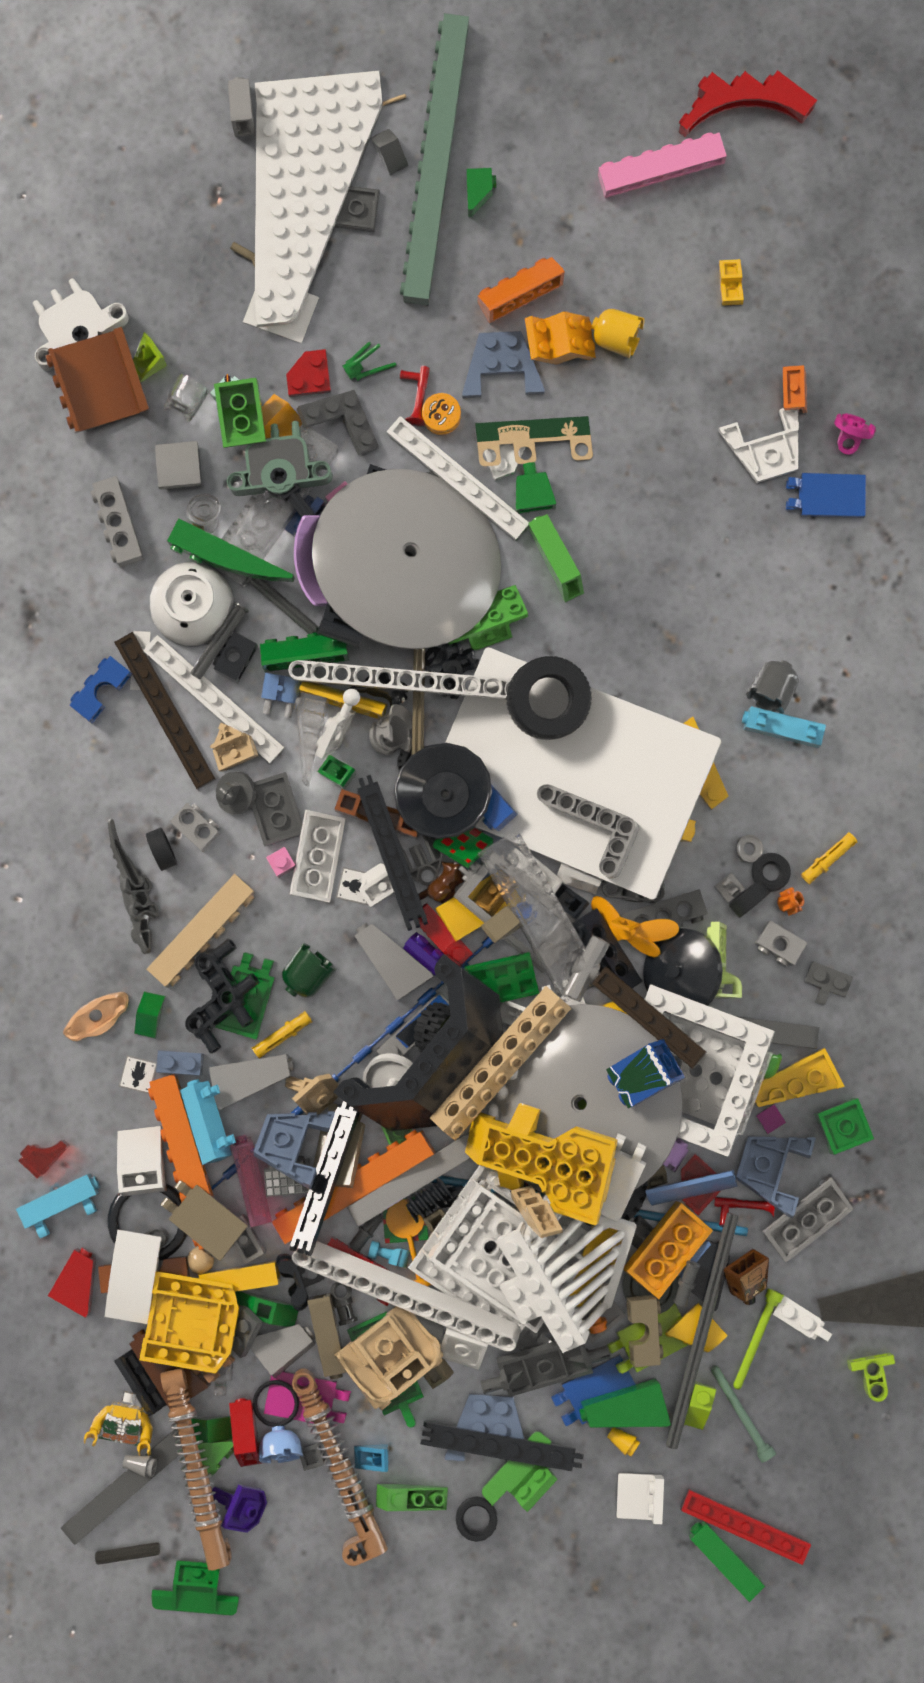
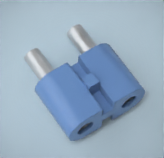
[261,672,301,718]

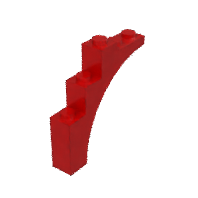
[679,70,817,137]

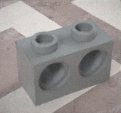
[169,803,220,852]

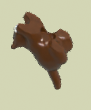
[418,861,468,904]

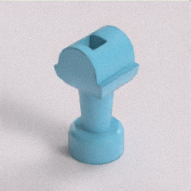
[368,1241,410,1268]

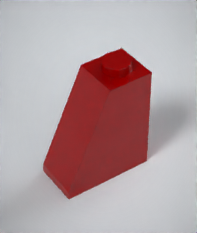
[48,1247,96,1318]
[229,1398,262,1467]

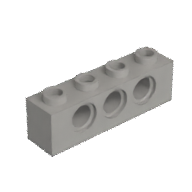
[91,476,144,568]

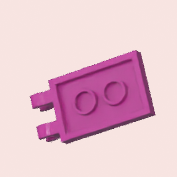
[264,1371,351,1424]

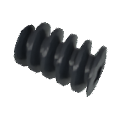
[405,1178,454,1223]

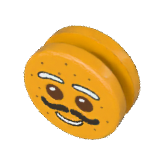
[422,393,461,435]

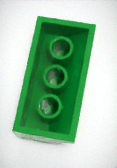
[260,633,349,672]

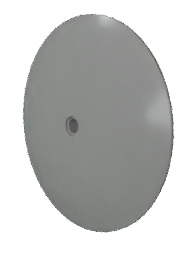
[312,469,501,649]
[488,1004,682,1195]

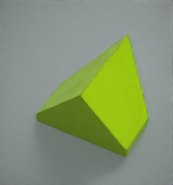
[133,332,167,382]

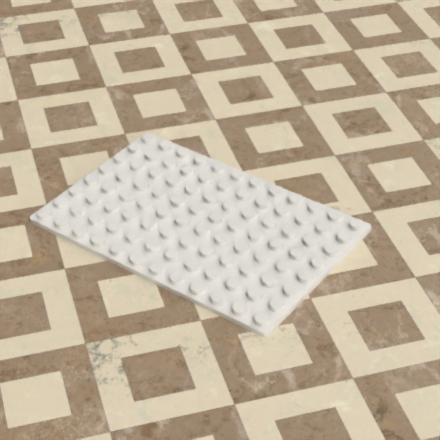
[442,647,721,900]

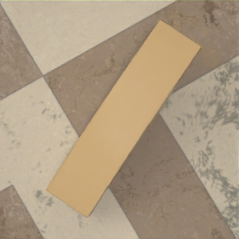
[511,1185,563,1238]

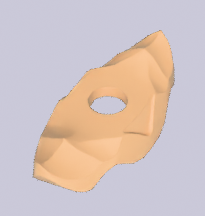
[63,992,129,1041]

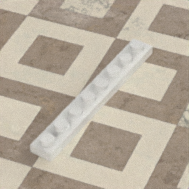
[387,416,529,540]
[143,635,285,764]

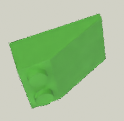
[214,378,266,448]

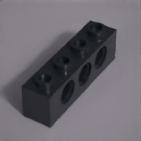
[569,908,643,988]

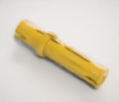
[801,832,858,884]
[251,1011,313,1059]

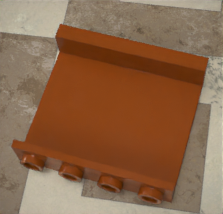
[45,327,149,433]

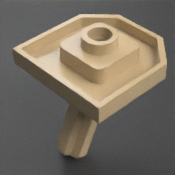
[285,1074,339,1115]

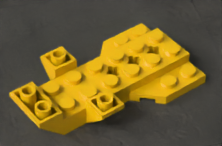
[465,1103,618,1226]

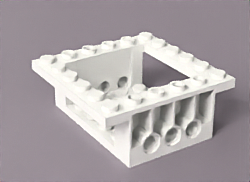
[645,985,775,1157]
[408,1165,588,1333]

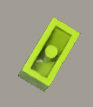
[684,1381,716,1430]

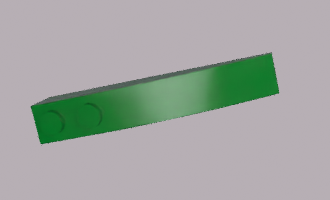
[167,518,295,582]

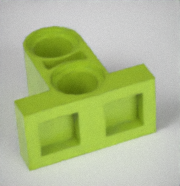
[847,1353,895,1402]

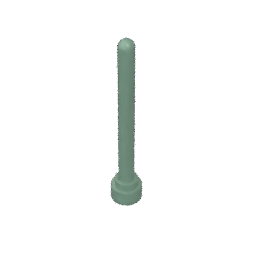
[711,1366,776,1463]

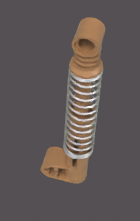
[160,1368,232,1570]
[292,1368,388,1566]

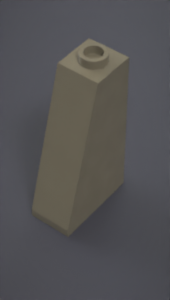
[308,1292,346,1380]

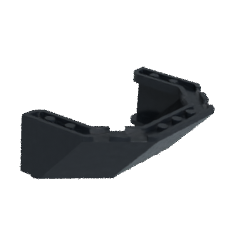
[333,954,504,1131]

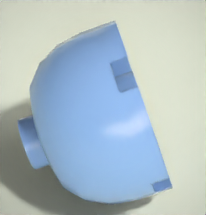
[258,1426,303,1463]

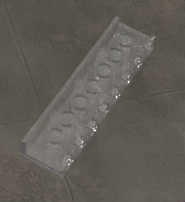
[211,424,339,588]
[478,831,600,1002]

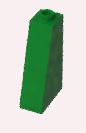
[579,1379,671,1428]
[689,1521,765,1603]

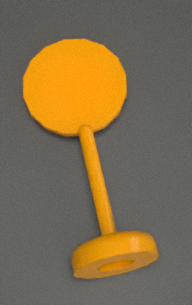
[386,1199,431,1286]

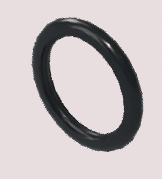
[108,1184,187,1261]

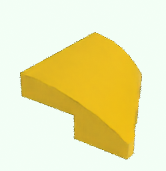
[665,1303,727,1353]

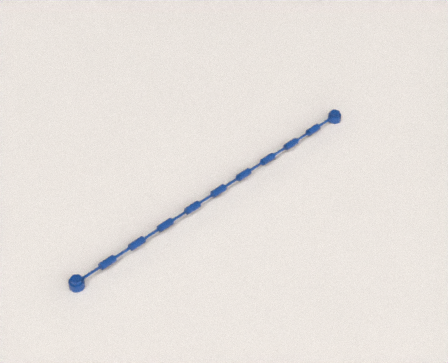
[211,902,532,1190]

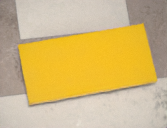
[435,870,522,941]

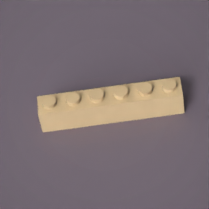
[146,874,255,988]

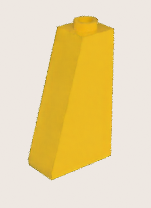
[198,1260,281,1292]

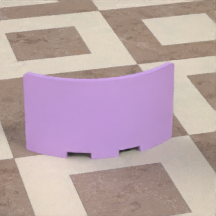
[294,515,327,606]

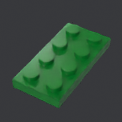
[465,952,539,1003]

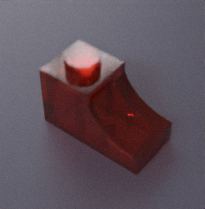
[18,1140,70,1179]

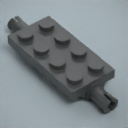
[480,1341,611,1397]

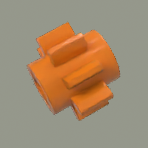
[777,887,804,916]

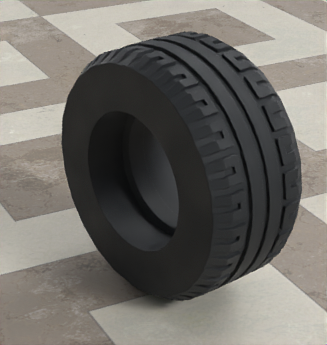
[506,656,592,740]

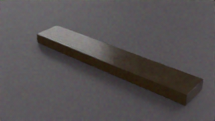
[592,967,707,1069]

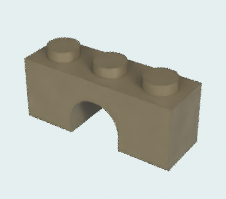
[626,1295,663,1367]

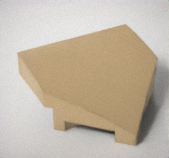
[210,723,258,772]

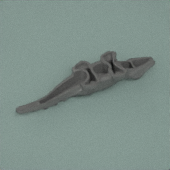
[108,819,159,954]

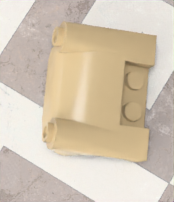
[334,1306,444,1410]

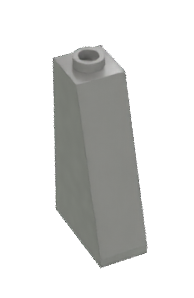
[354,923,434,1001]
[209,1054,294,1110]

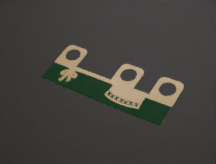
[475,416,593,466]

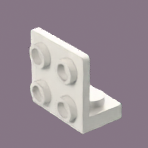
[616,1473,664,1524]

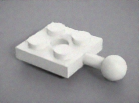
[315,689,360,759]

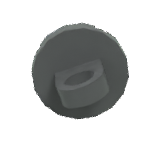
[216,772,256,814]

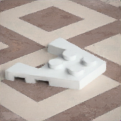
[719,408,799,483]

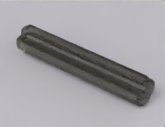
[95,1542,160,1565]

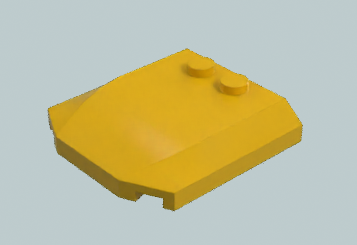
[139,1271,240,1373]

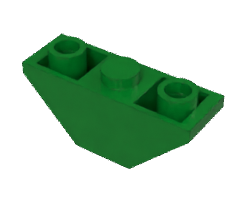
[236,1291,299,1327]

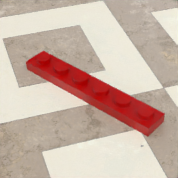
[680,1489,811,1565]

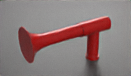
[400,366,430,426]
[714,1197,775,1227]

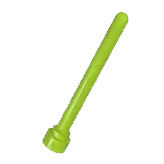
[733,1288,784,1389]

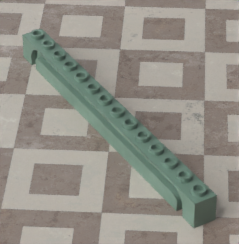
[400,13,469,306]

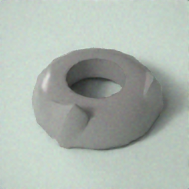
[736,835,763,862]

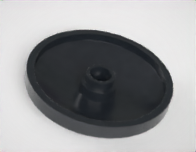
[643,928,723,1015]

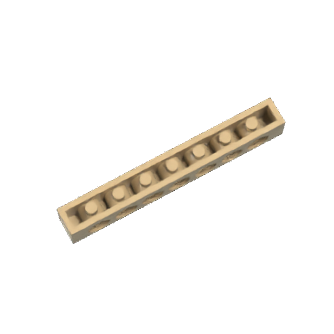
[430,986,572,1141]

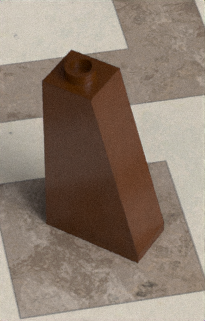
[129,1329,211,1408]

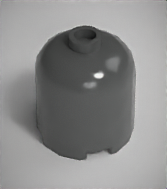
[746,660,799,714]

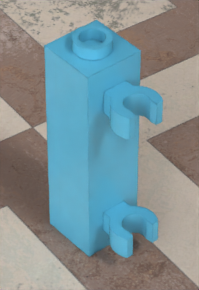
[741,706,826,748]
[180,1079,236,1165]
[16,1174,100,1238]

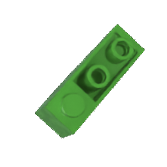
[376,1484,448,1511]

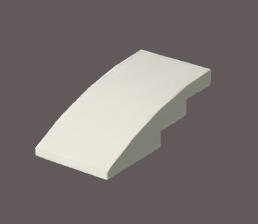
[105,1229,162,1324]

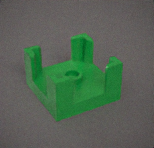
[814,1098,874,1155]

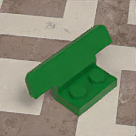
[151,1560,239,1616]

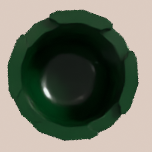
[282,943,337,998]

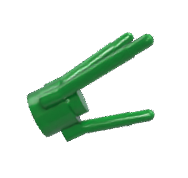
[342,342,397,381]

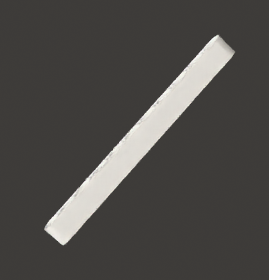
[288,660,511,699]
[292,1241,521,1351]

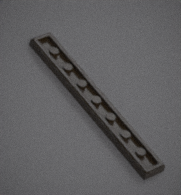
[114,632,216,790]

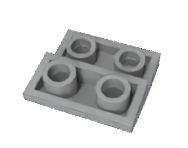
[155,441,201,489]

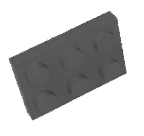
[252,772,302,847]

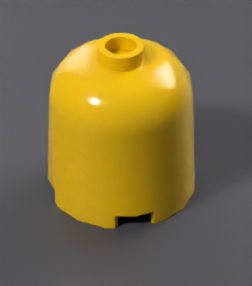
[591,309,645,358]

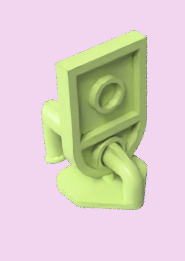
[707,922,742,999]

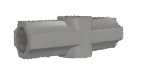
[562,935,610,1002]

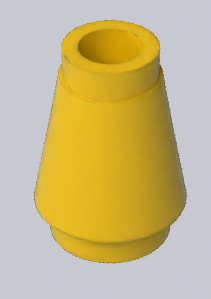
[607,1427,641,1457]

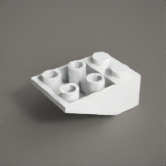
[117,1126,167,1196]

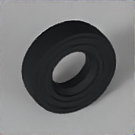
[752,853,791,892]

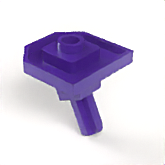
[212,1484,267,1533]

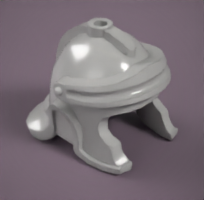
[369,704,413,755]

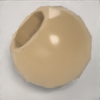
[187,1247,214,1274]

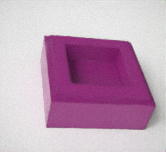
[755,1104,786,1134]

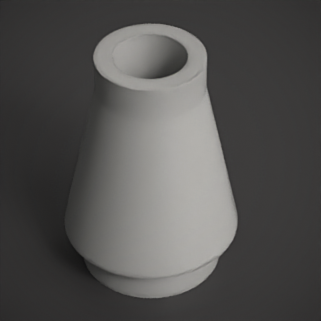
[123,1455,157,1478]

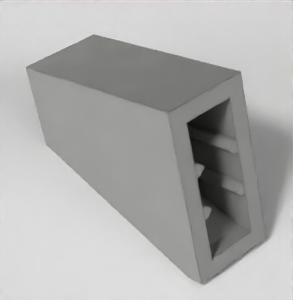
[228,77,256,137]
[250,1324,315,1379]

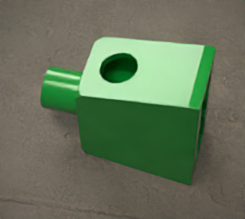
[515,462,556,514]

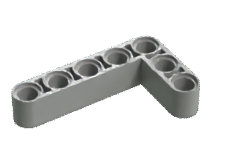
[537,784,639,879]

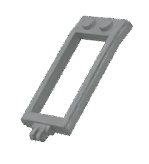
[453,851,575,973]

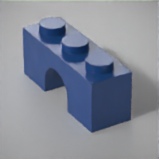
[70,656,132,724]

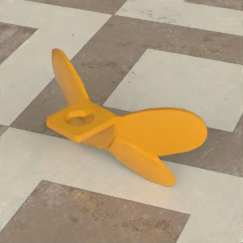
[591,896,679,957]

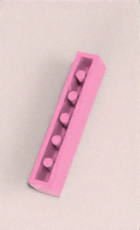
[598,132,727,198]

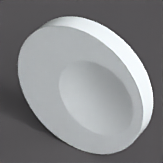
[363,1053,413,1088]

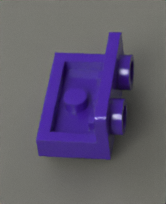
[403,932,443,975]

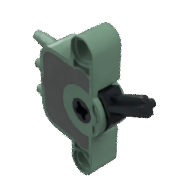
[227,421,333,518]

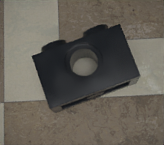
[213,632,258,684]

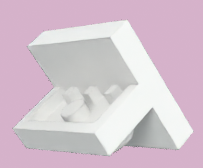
[557,862,602,895]
[440,1327,488,1370]

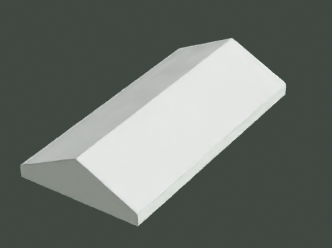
[290,810,346,903]

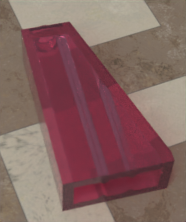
[230,1135,272,1227]

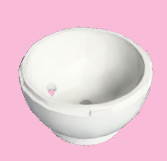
[150,562,234,646]

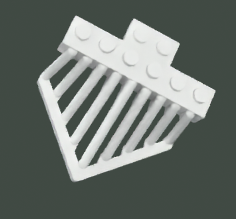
[496,1195,636,1353]

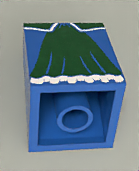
[606,1039,685,1109]

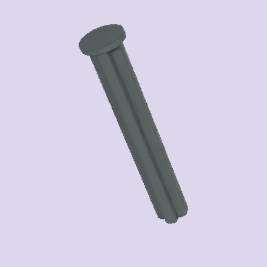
[246,577,318,634]
[190,602,249,679]

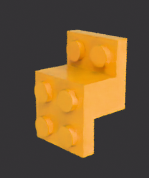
[525,311,596,365]

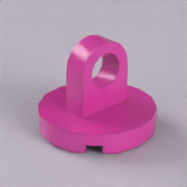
[834,413,876,455]

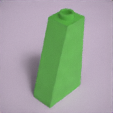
[528,514,584,602]

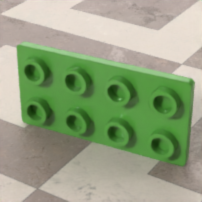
[448,585,529,651]

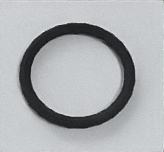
[253,1380,299,1427]

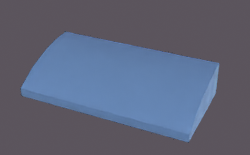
[645,1170,738,1206]

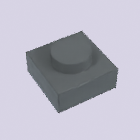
[300,1443,325,1471]

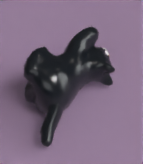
[346,666,408,708]

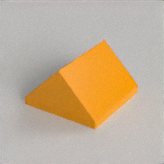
[262,394,303,439]

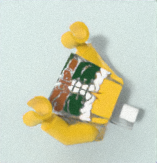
[84,1391,153,1456]

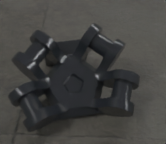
[425,642,480,700]
[276,1253,325,1311]

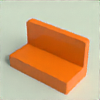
[783,365,807,413]

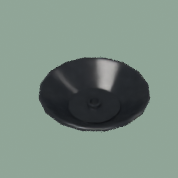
[394,743,492,839]

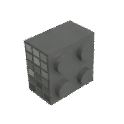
[264,1156,310,1197]

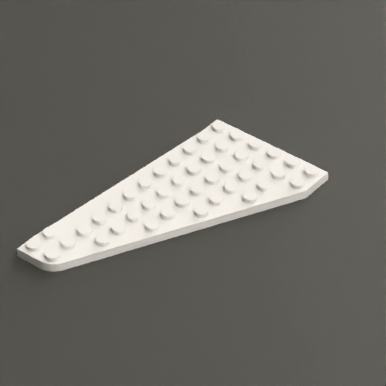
[255,71,383,328]

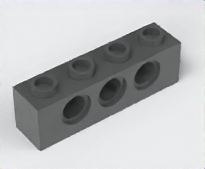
[620,889,708,941]

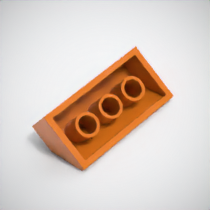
[477,257,565,324]

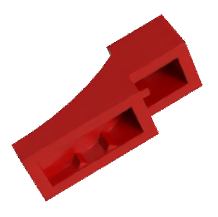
[418,903,473,964]

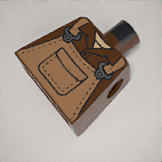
[724,1249,769,1305]

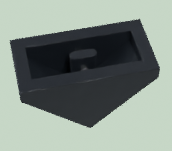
[550,884,590,921]

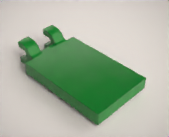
[215,952,275,1040]

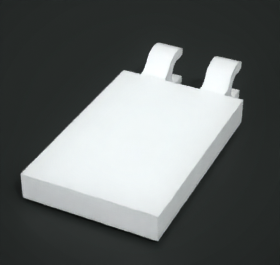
[590,1133,647,1223]

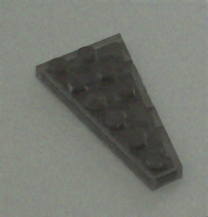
[816,1270,924,1327]

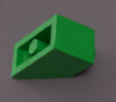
[466,168,496,217]

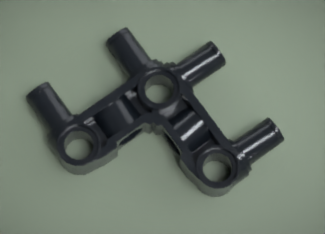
[185,939,260,1054]

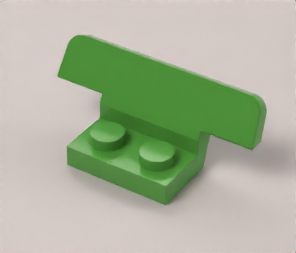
[482,1431,558,1512]

